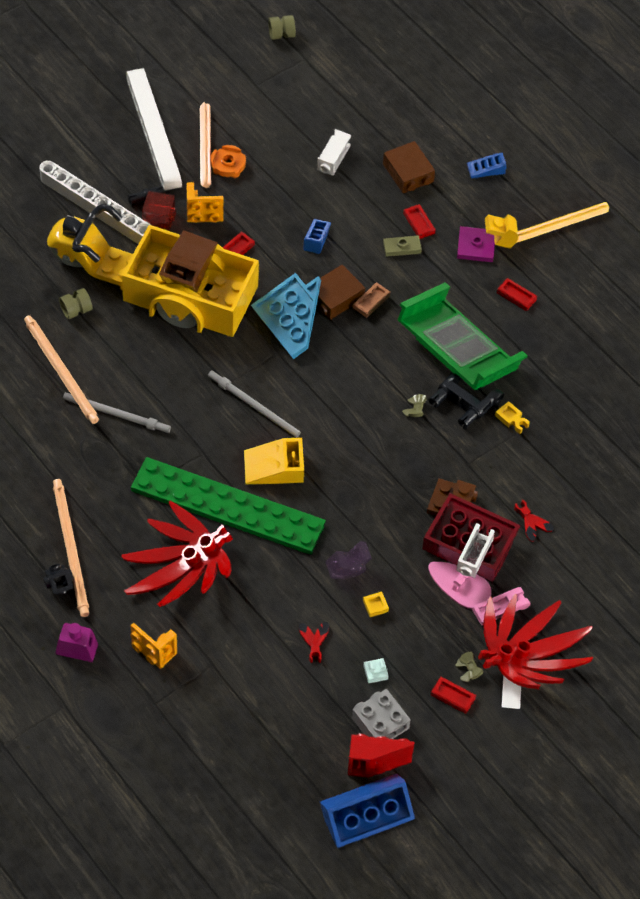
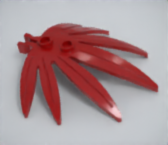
[121,501,233,607]
[478,594,593,689]

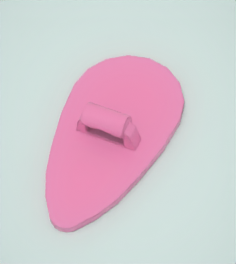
[428,562,491,609]

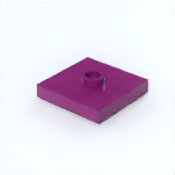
[457,226,495,262]

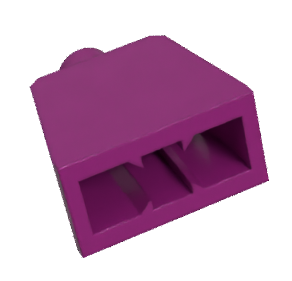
[55,623,98,662]

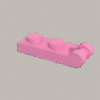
[472,587,531,626]

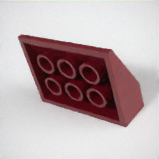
[422,493,520,582]

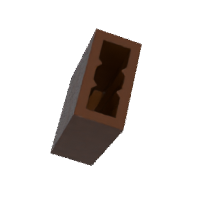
[383,141,435,193]
[317,264,365,320]

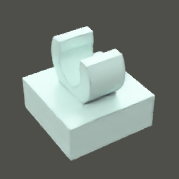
[363,658,388,683]

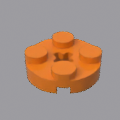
[211,145,246,178]

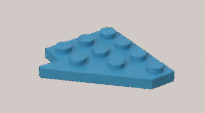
[251,273,321,359]

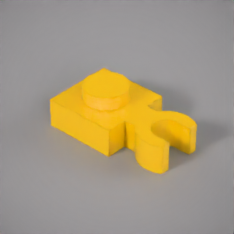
[495,401,529,434]

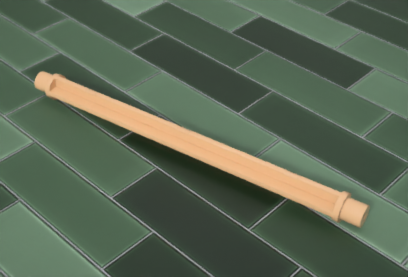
[24,316,99,424]
[53,479,89,617]

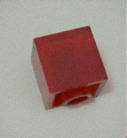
[142,191,176,231]

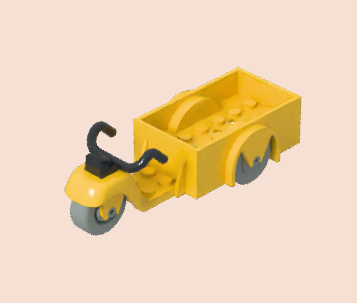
[47,204,259,337]

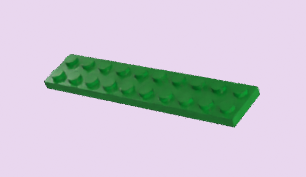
[131,457,326,555]

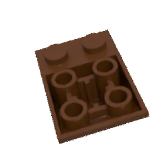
[159,230,218,293]

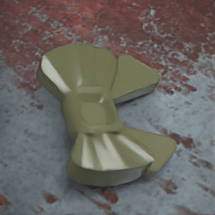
[402,394,427,417]
[456,652,483,682]

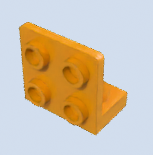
[187,182,224,223]
[130,623,177,669]

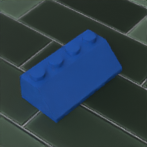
[320,774,415,848]

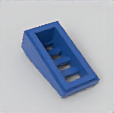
[467,153,506,178]
[303,219,331,254]

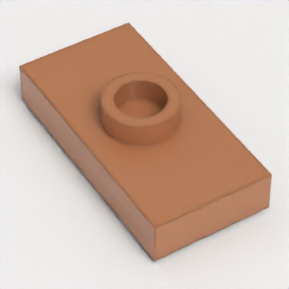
[353,282,391,318]

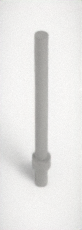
[208,371,301,438]
[63,392,171,433]

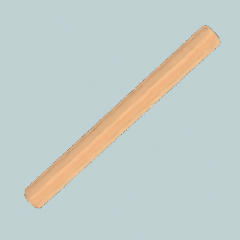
[200,102,211,188]

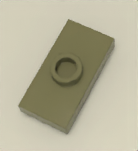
[383,236,422,257]

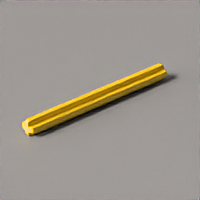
[516,202,609,243]

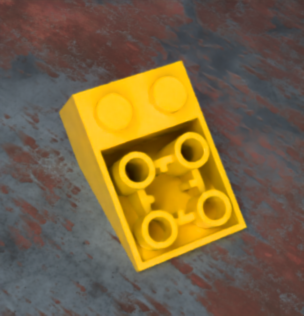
[244,438,304,484]

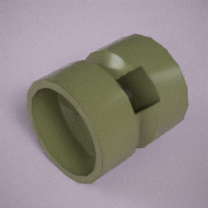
[268,15,296,40]
[59,288,93,320]

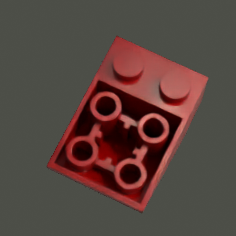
[347,734,414,778]

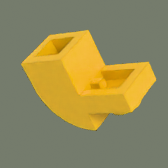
[485,214,518,249]

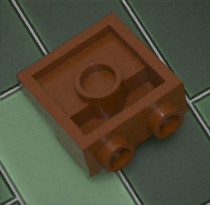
[427,478,478,516]

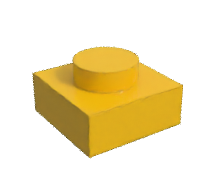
[363,592,389,617]

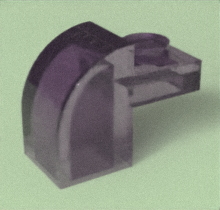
[326,541,372,579]

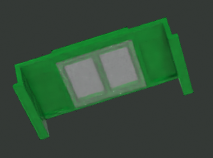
[398,283,528,390]

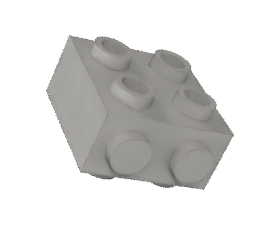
[352,689,411,739]

